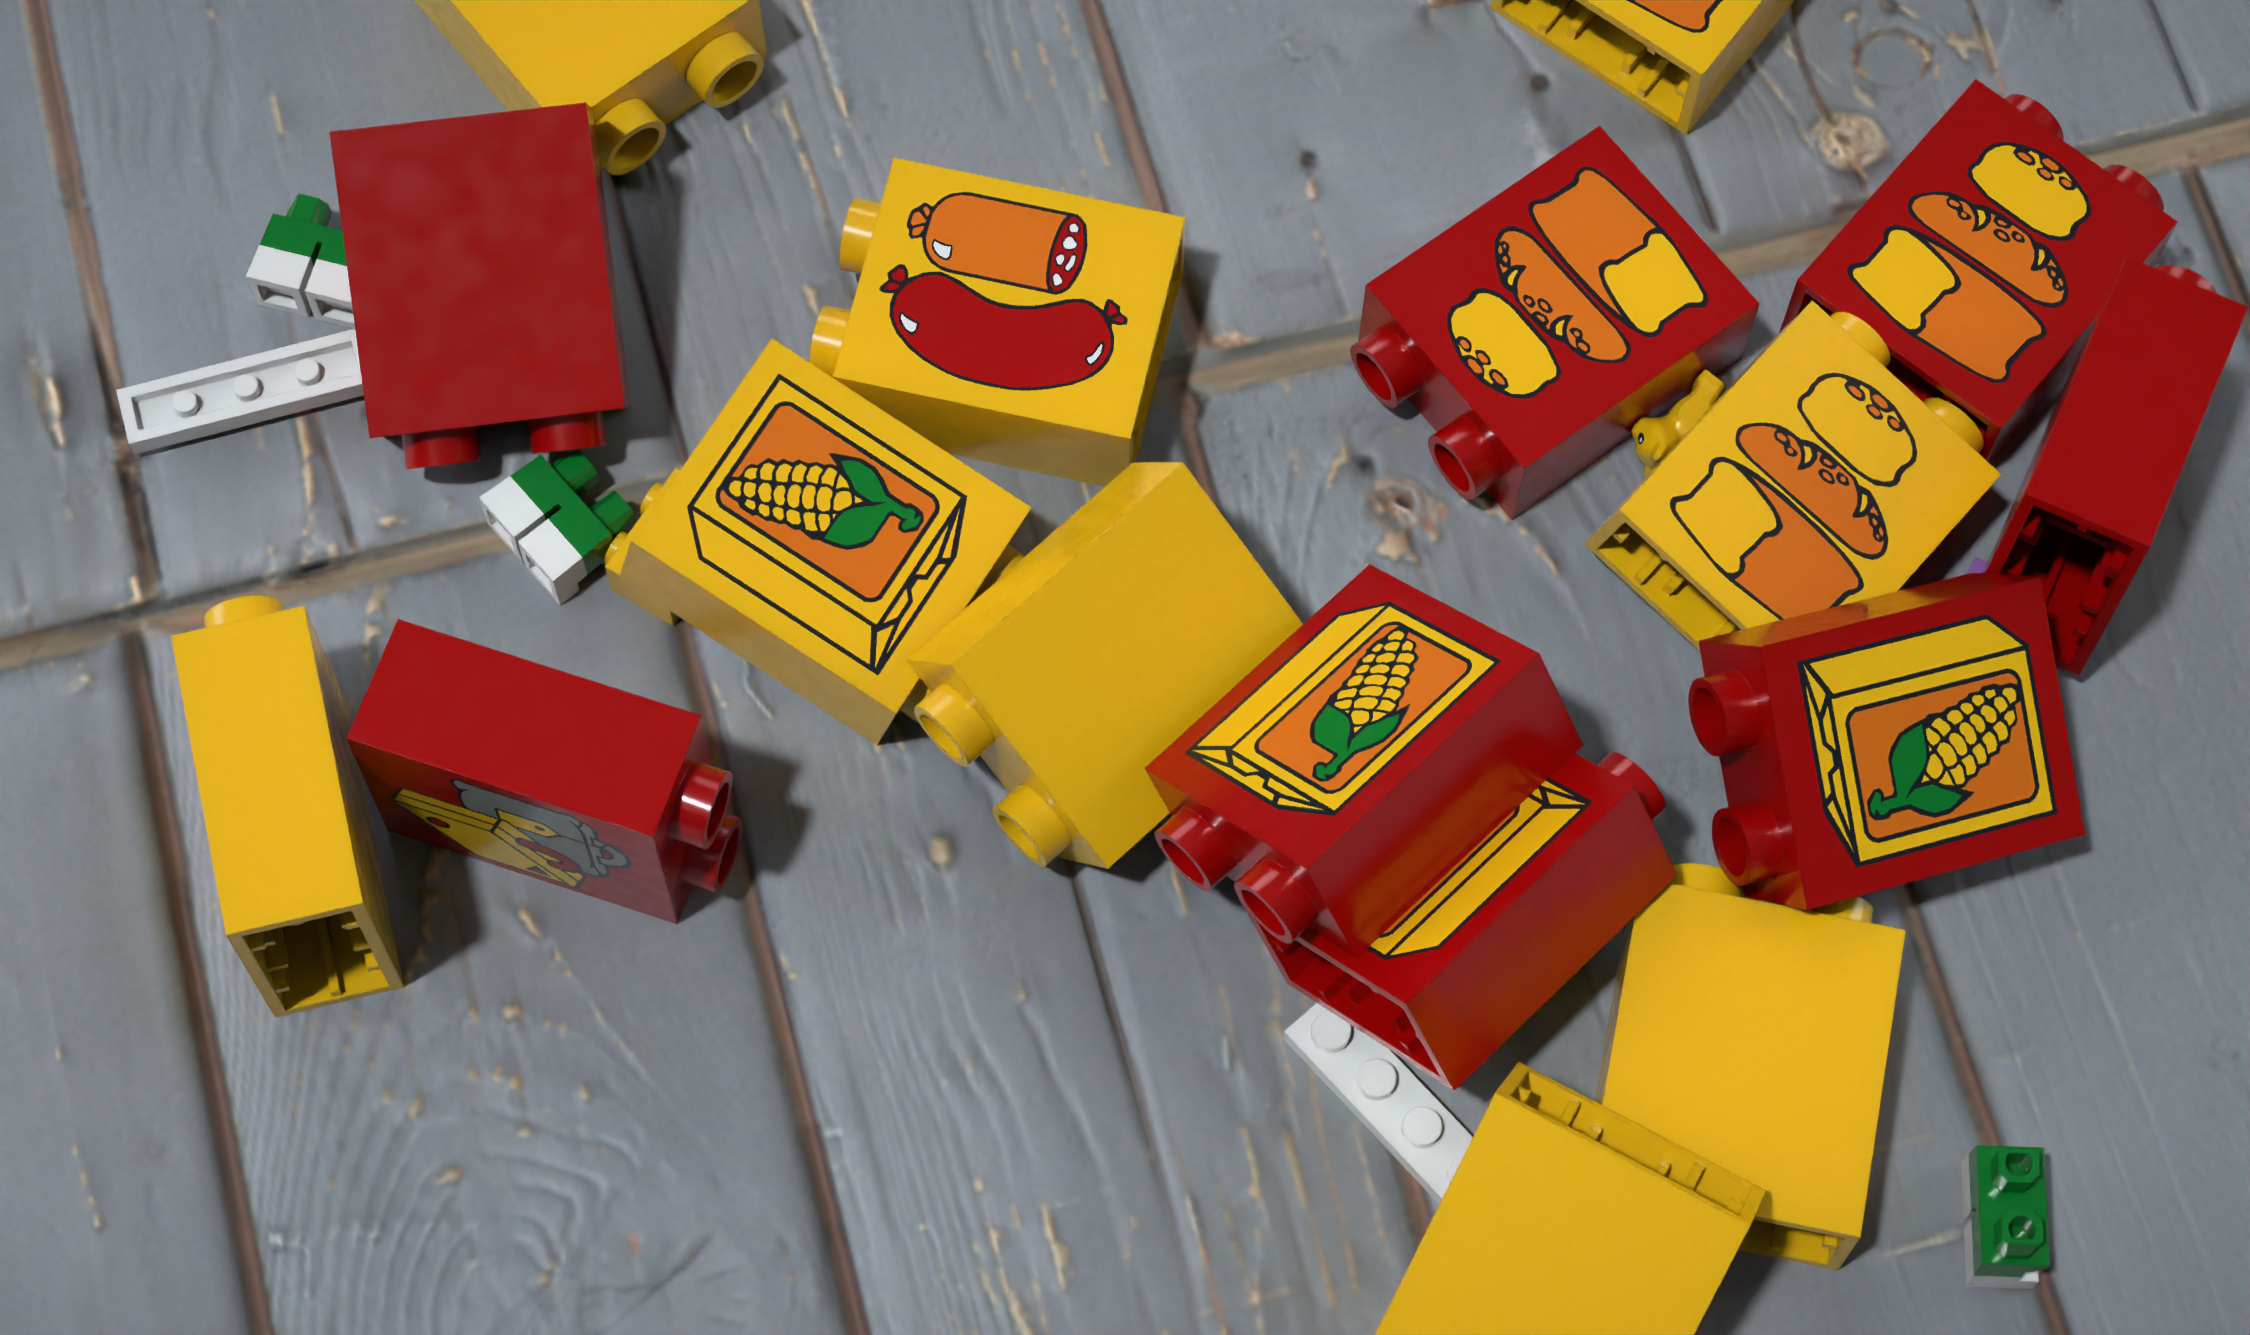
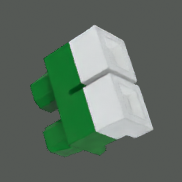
[245,193,355,329]
[479,449,636,606]
[1961,1145,2050,1289]

